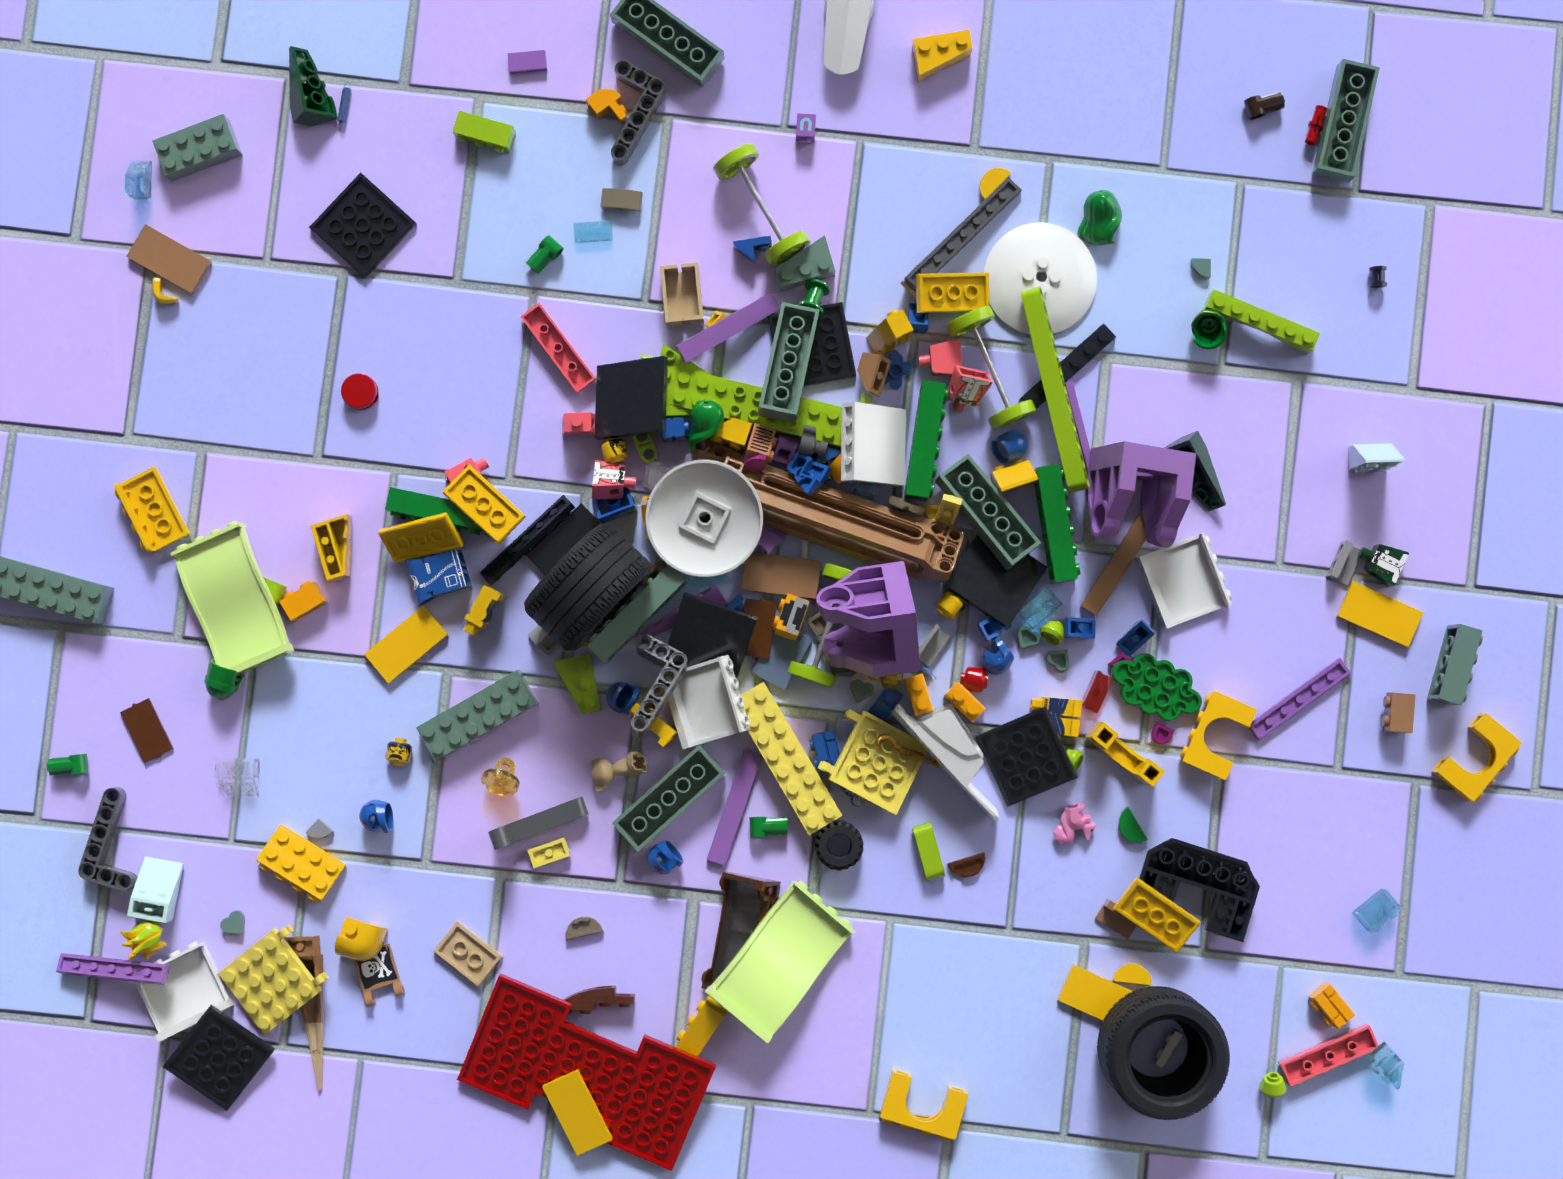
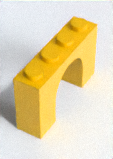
[1180,691,1257,781]
[1431,713,1522,802]
[1085,722,1165,787]
[879,1069,968,1141]

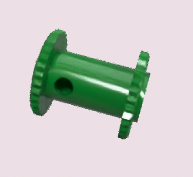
[798,279,830,317]

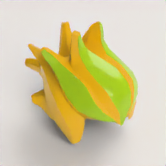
[120,920,166,961]

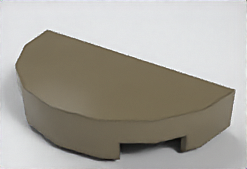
[565,916,604,940]

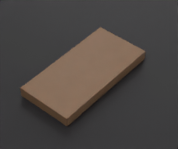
[126,224,212,294]
[741,552,822,599]

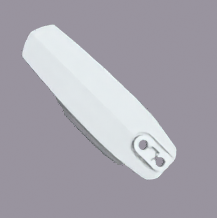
[824,0,874,75]
[892,703,999,822]

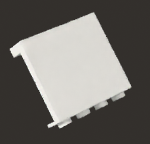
[841,402,906,487]
[1136,533,1232,630]
[665,655,750,749]
[135,941,234,1042]

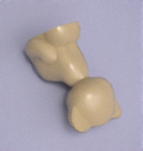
[591,751,647,792]

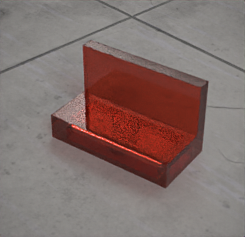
[1082,670,1113,714]

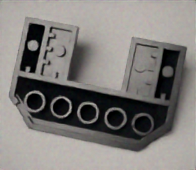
[1139,838,1260,942]

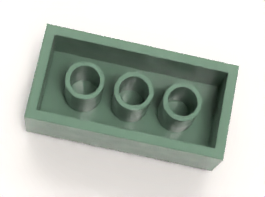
[152,114,243,181]
[1427,624,1483,705]

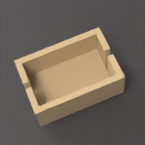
[660,262,704,327]

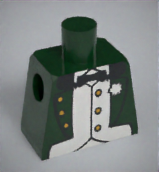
[1358,544,1409,587]

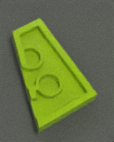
[552,654,601,714]

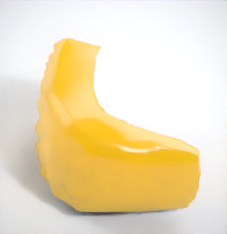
[152,277,179,305]

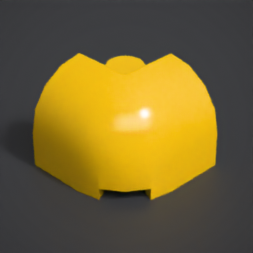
[334,917,388,961]

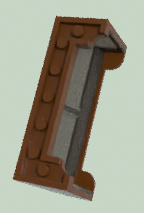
[701,872,781,989]

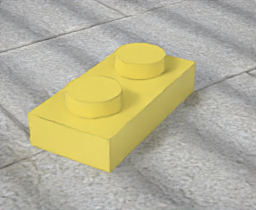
[935,494,962,526]
[528,837,571,868]

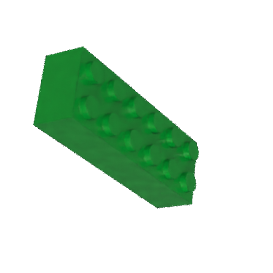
[904,380,948,502]
[1034,464,1081,584]
[385,487,491,538]

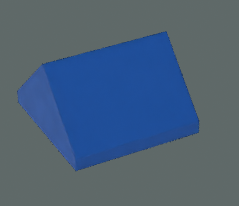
[591,488,637,524]

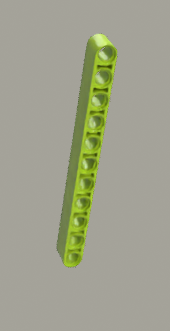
[1021,286,1090,493]

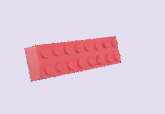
[520,303,596,394]
[1278,1024,1380,1087]

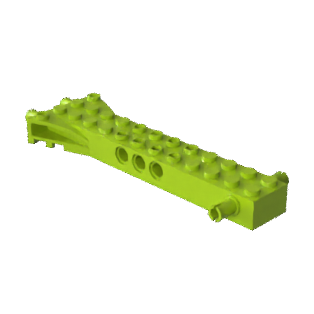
[640,344,873,449]

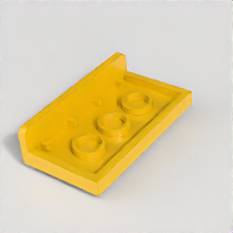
[114,466,191,553]
[256,824,346,903]

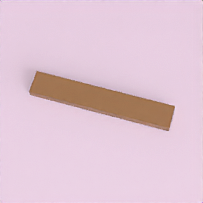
[1080,510,1146,616]

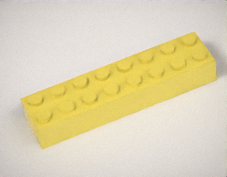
[741,682,842,835]

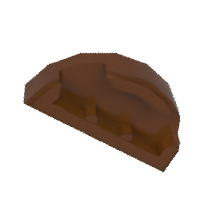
[947,852,985,877]

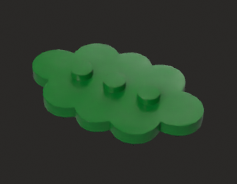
[1111,653,1202,721]

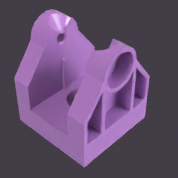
[1085,441,1196,548]
[816,561,921,677]

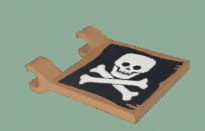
[354,943,405,1006]

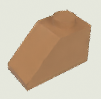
[857,352,891,397]

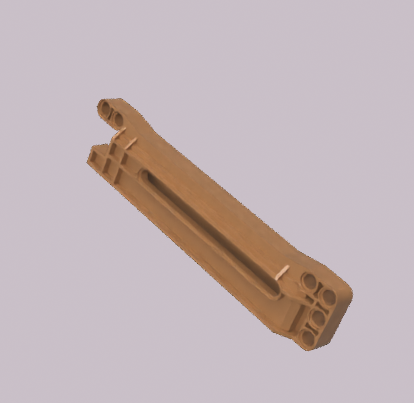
[691,439,964,582]

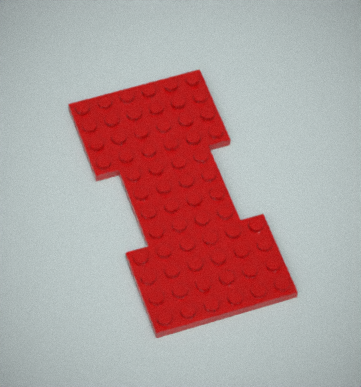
[457,973,716,1171]

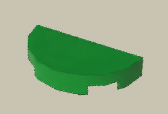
[1118,806,1148,843]

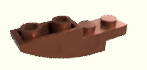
[563,985,635,1014]

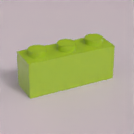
[452,110,516,153]

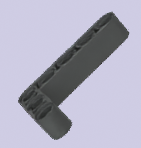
[611,60,666,166]
[631,634,687,738]
[78,787,138,891]
[488,796,589,850]

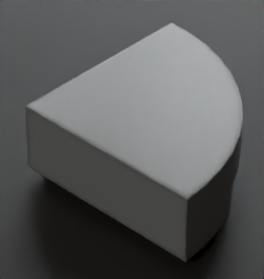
[305,818,333,838]

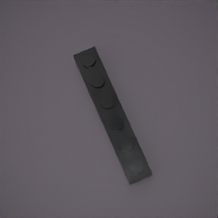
[1019,323,1116,409]
[480,495,575,586]

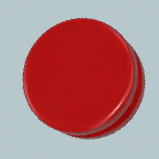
[341,373,379,410]

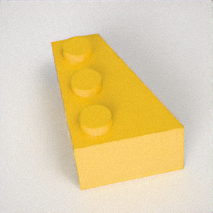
[912,30,973,82]
[866,309,914,355]
[310,514,352,582]
[676,995,727,1057]

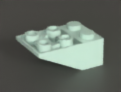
[1348,443,1405,473]
[127,856,184,923]

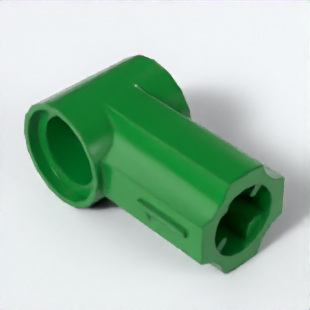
[526,235,564,274]
[47,754,89,775]
[749,816,787,837]

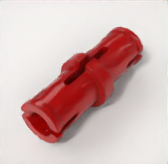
[1304,105,1328,146]

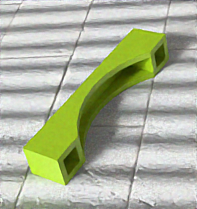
[1202,289,1320,354]

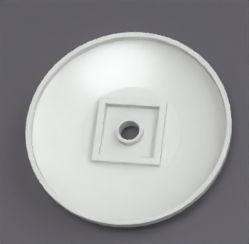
[983,223,1097,335]
[646,460,763,577]

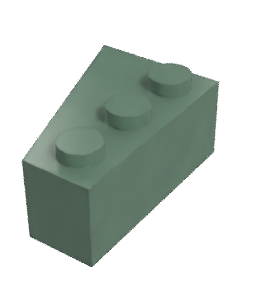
[775,235,836,292]

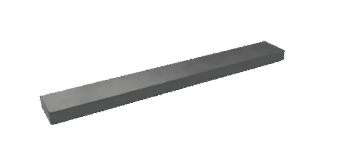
[904,177,1022,292]

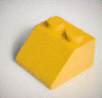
[990,459,1038,494]

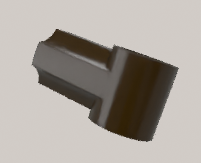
[1244,92,1285,120]

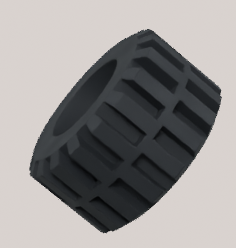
[815,820,864,870]

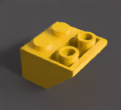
[709,418,752,452]

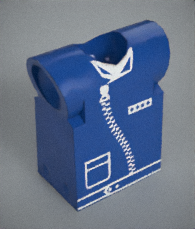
[405,549,472,607]

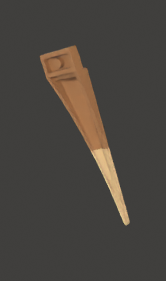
[284,935,323,1091]

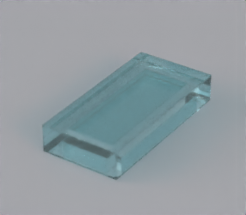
[573,220,613,243]

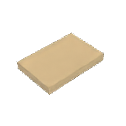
[433,920,503,987]

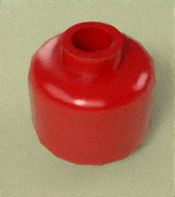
[960,667,988,693]

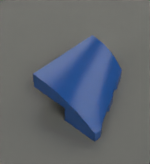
[786,452,832,495]

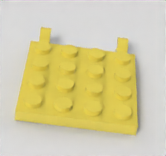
[818,709,928,815]
[218,925,329,1035]

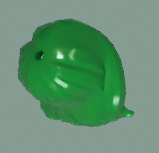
[1077,190,1122,245]
[688,399,724,454]

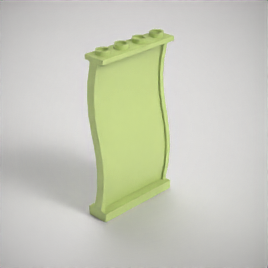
[170,521,294,676]
[705,881,855,1044]

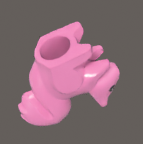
[1053,802,1096,845]

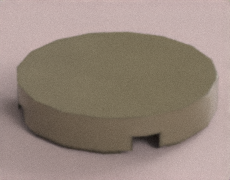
[888,495,926,515]

